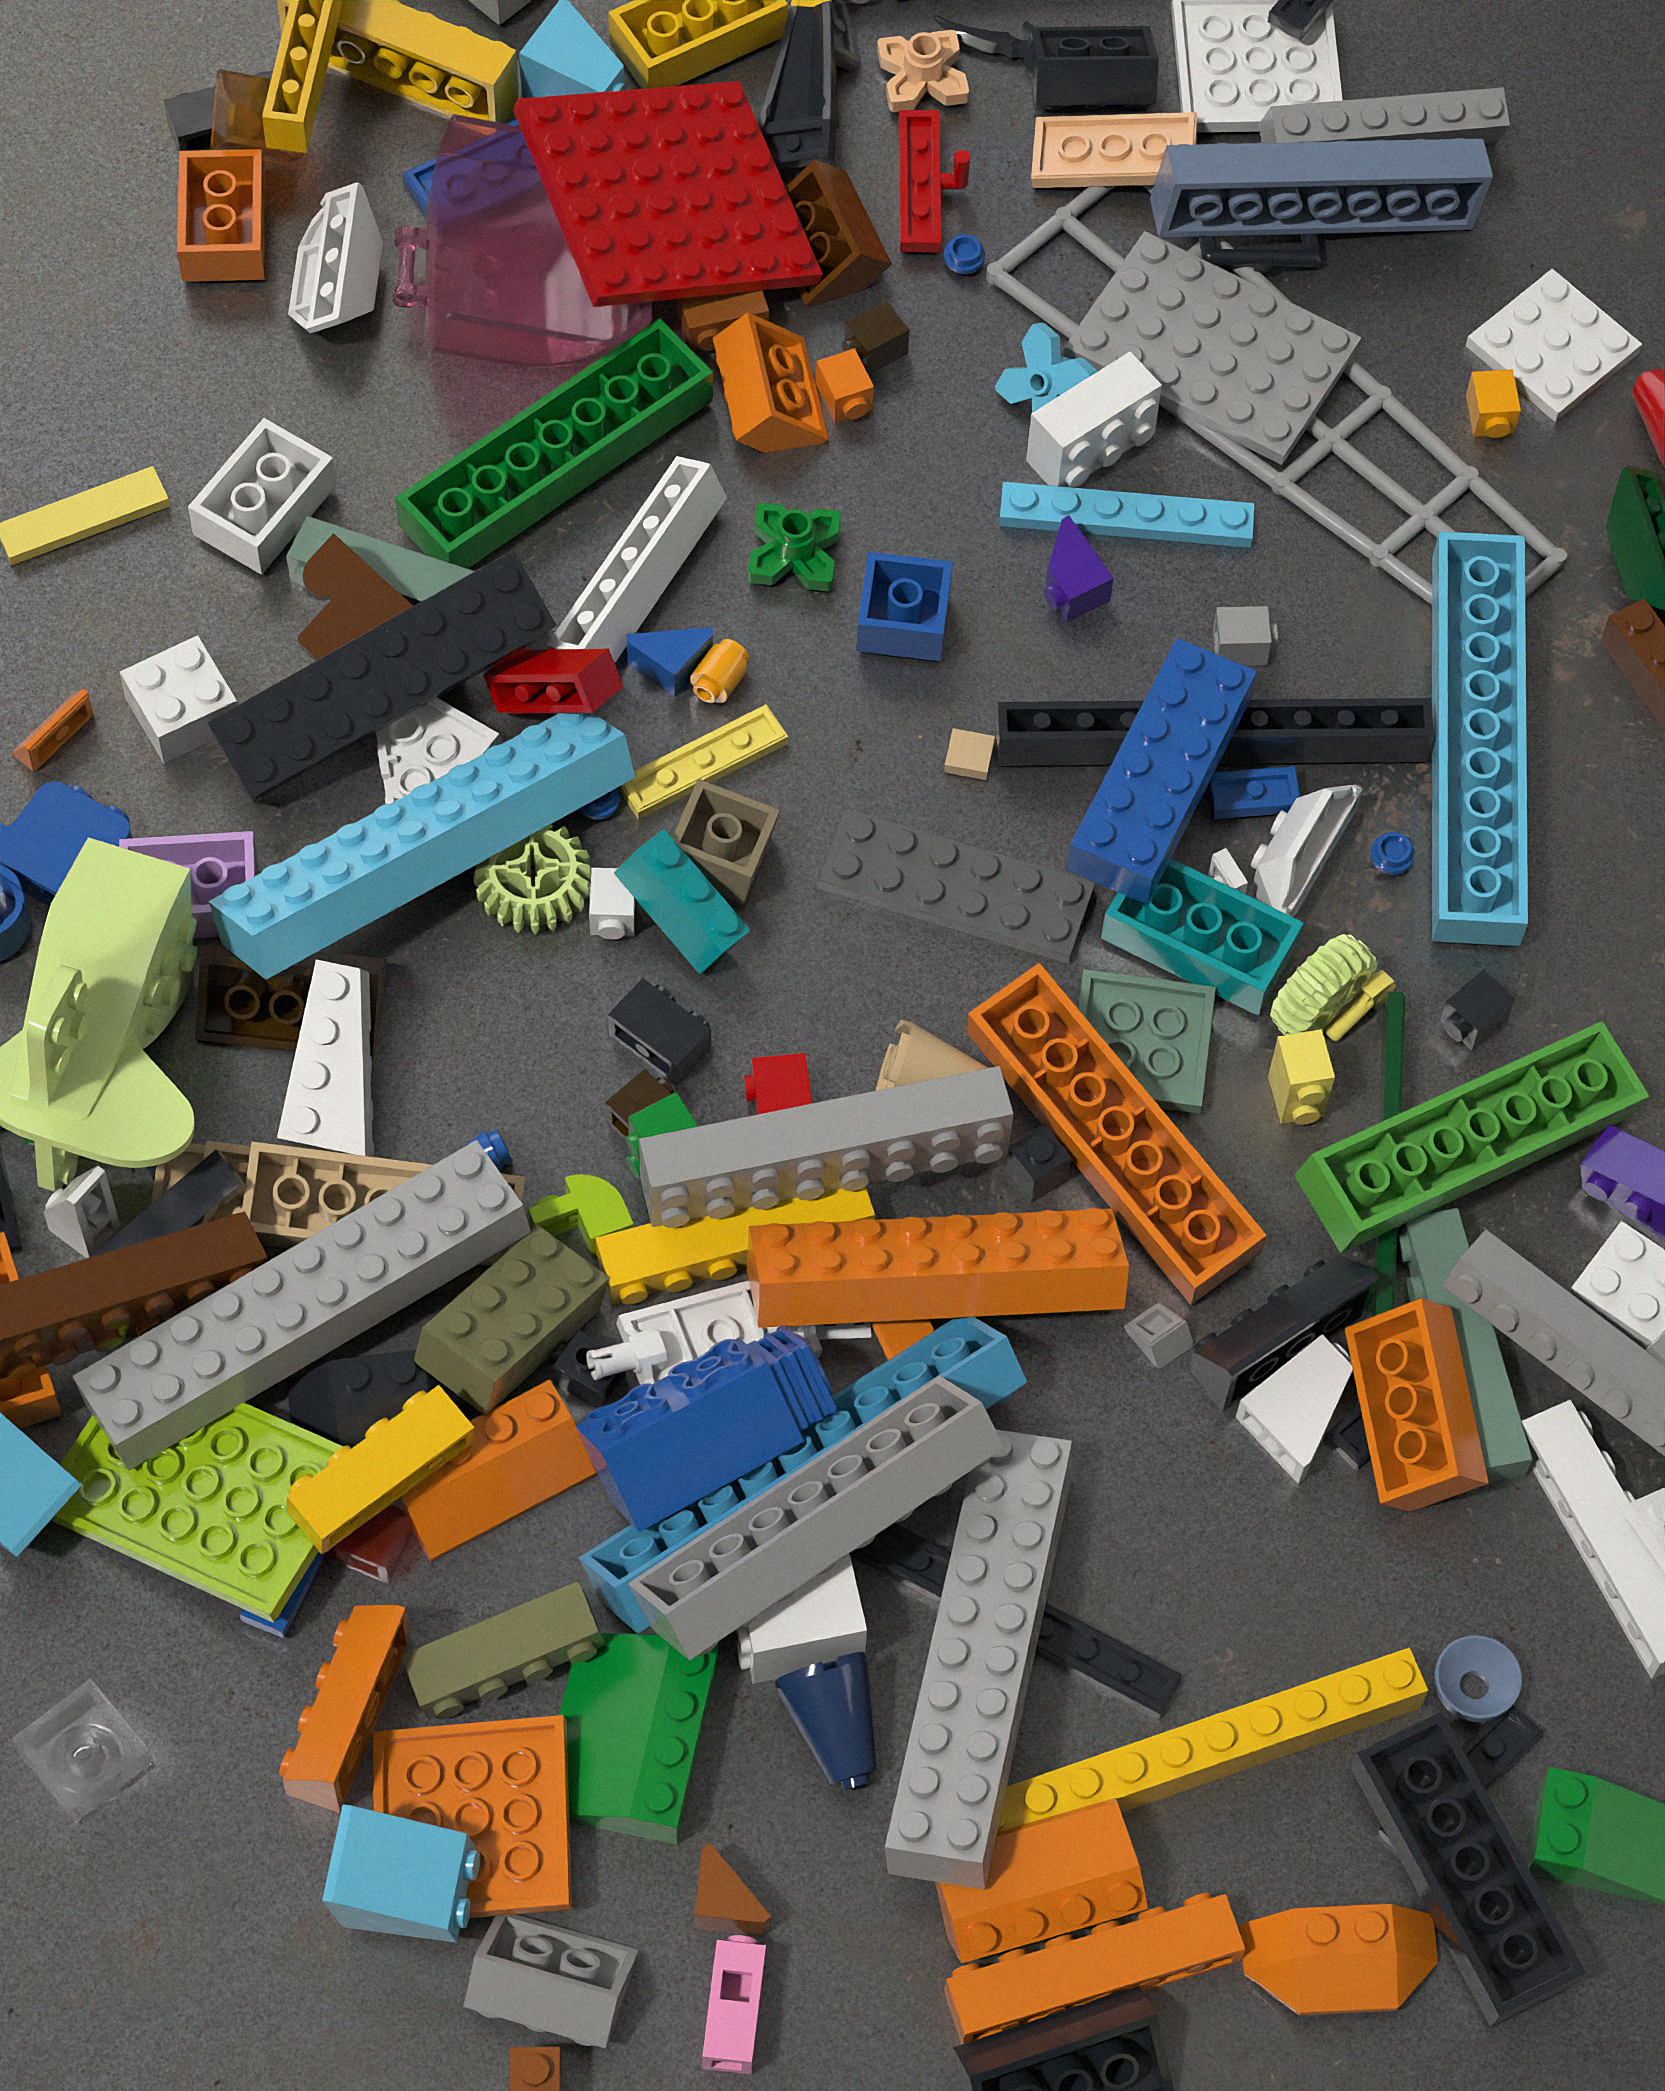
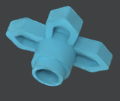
[995,323,1098,412]

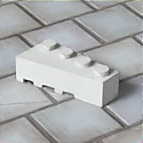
[277,960,374,1157]

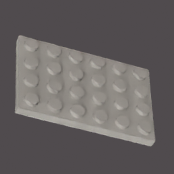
[1063,231,1362,465]

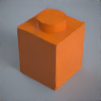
[815,348,874,423]

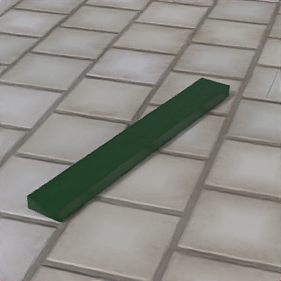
[1371,991,1406,1317]

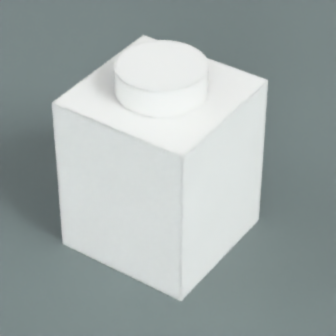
[589,868,636,939]

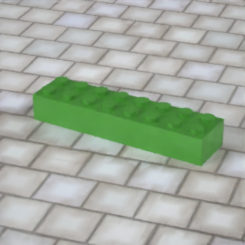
[1294,1021,1650,1253]

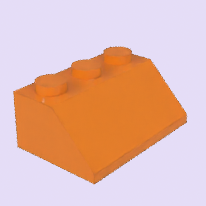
[713,312,829,453]

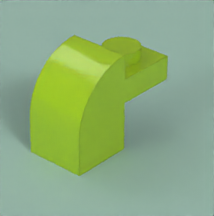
[528,1174,634,1258]

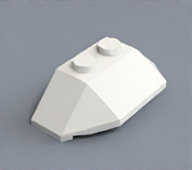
[288,182,383,333]
[1251,785,1363,918]

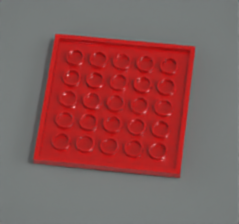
[513,81,823,307]

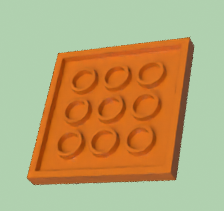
[373,1715,572,1918]

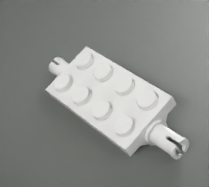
[586,1280,822,1385]

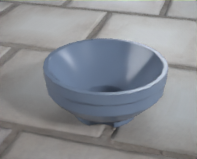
[1434,1635,1522,1722]

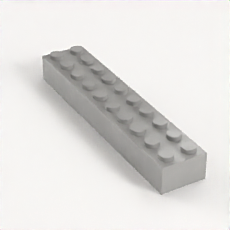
[72,1140,531,1471]
[885,1429,1074,1890]

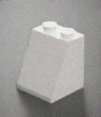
[736,1553,867,1684]

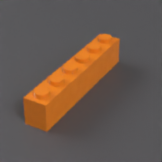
[944,1893,1245,2045]

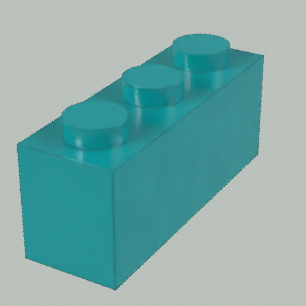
[614,829,751,974]

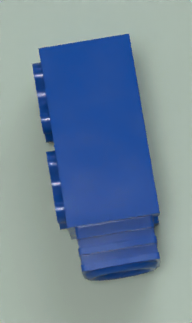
[575,1325,837,1532]

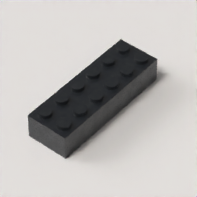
[1350,1710,1586,2027]

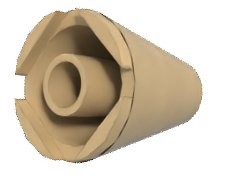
[875,1019,988,1091]

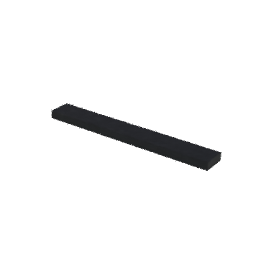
[849,1523,1182,1719]

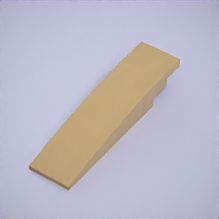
[151,1141,525,1265]

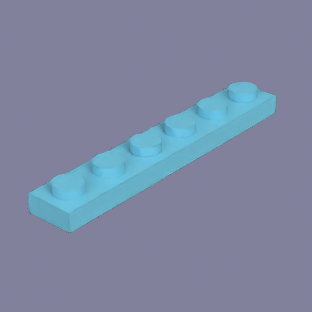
[999,482,1254,548]

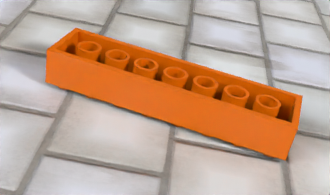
[966,963,1267,1305]
[747,1208,1129,1328]

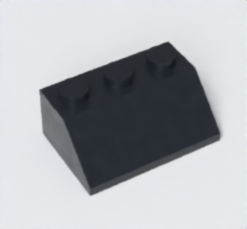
[1030,26,1159,109]

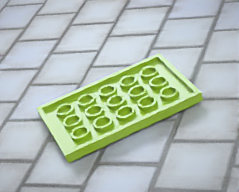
[51,1402,344,1623]

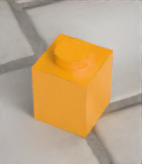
[1466,369,1521,438]

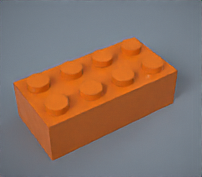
[1345,1298,1489,1512]

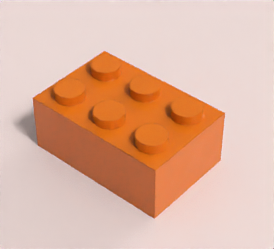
[177,149,266,282]

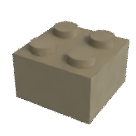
[672,779,780,905]

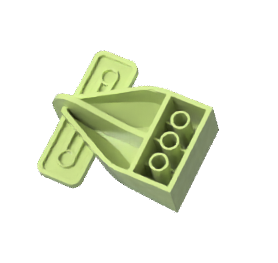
[0,837,198,1192]

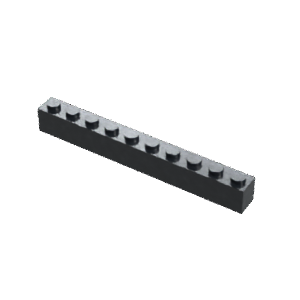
[995,698,1435,766]

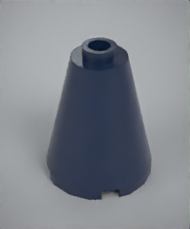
[774,1651,877,1791]

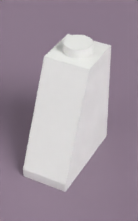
[1236,1334,1353,1484]

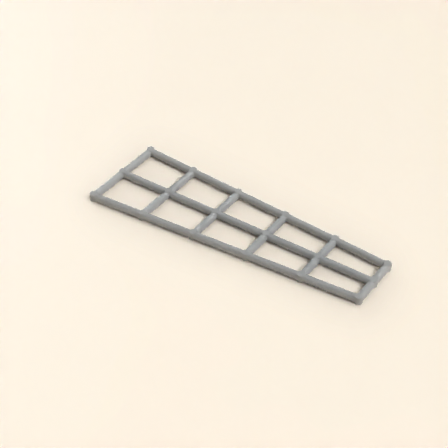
[986,185,1567,605]

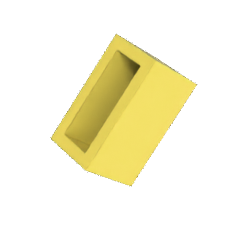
[1268,1029,1335,1125]

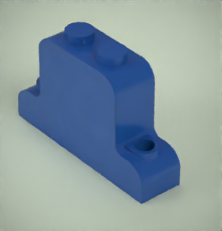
[0,782,133,907]

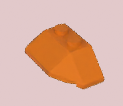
[1239,1904,1439,2015]

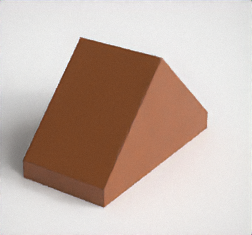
[694,1842,771,1936]

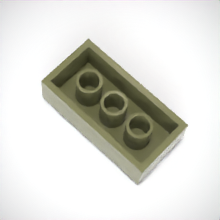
[413,1225,609,1416]

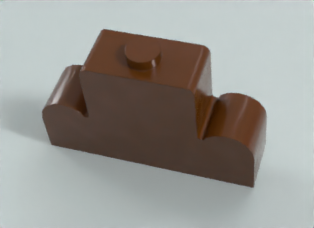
[298,533,413,661]

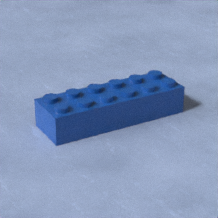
[1066,638,1257,905]

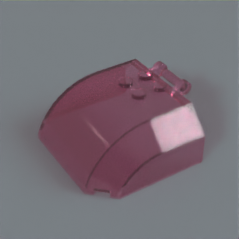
[393,114,652,369]

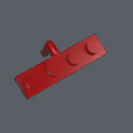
[898,110,970,253]

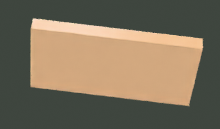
[1031,112,1198,188]

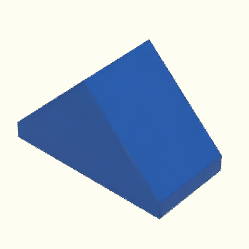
[626,627,713,697]

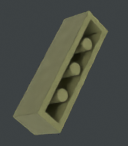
[401,1581,606,1719]

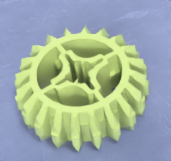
[473,824,591,935]
[1270,934,1378,1035]

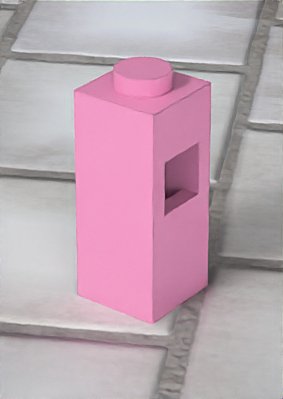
[702,1935,766,2075]

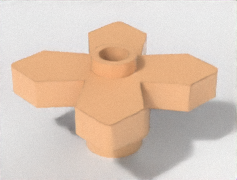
[877,30,969,112]

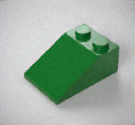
[1527,1767,1665,1905]

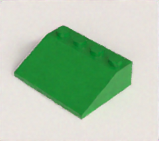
[559,1633,719,1845]

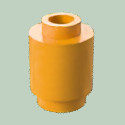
[690,639,750,703]

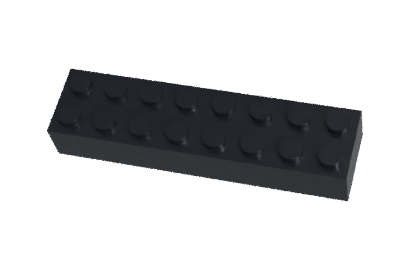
[207,550,557,802]

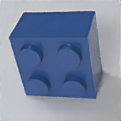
[856,552,953,661]

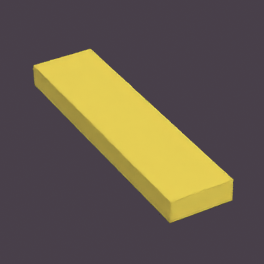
[0,466,170,566]
[617,704,788,820]

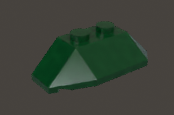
[1605,465,1665,610]

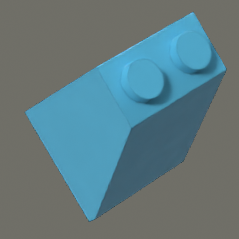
[519,0,627,98]
[0,1413,81,1557]
[322,1804,480,1943]

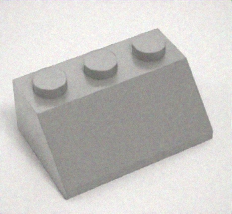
[463,1914,639,2048]

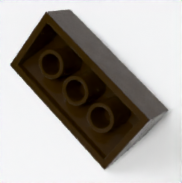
[195,939,387,1060]

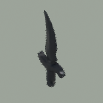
[934,16,1034,78]

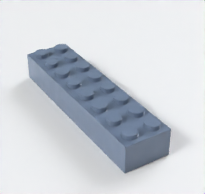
[1150,138,1493,237]

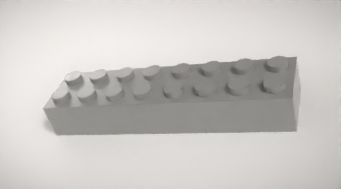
[639,1066,1013,1228]
[628,1375,1004,1661]

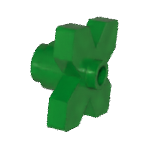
[748,503,841,591]

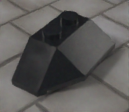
[287,1349,475,1449]

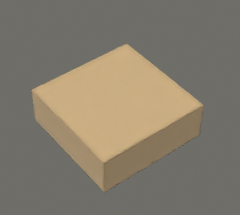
[944,728,995,780]

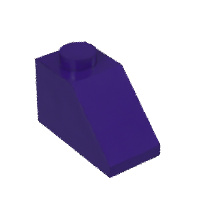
[1043,516,1114,622]

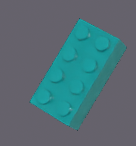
[1101,858,1304,1016]

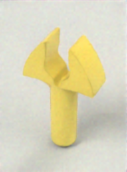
[1325,970,1396,1042]

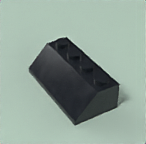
[1189,1255,1379,1412]
[953,1985,1174,2091]

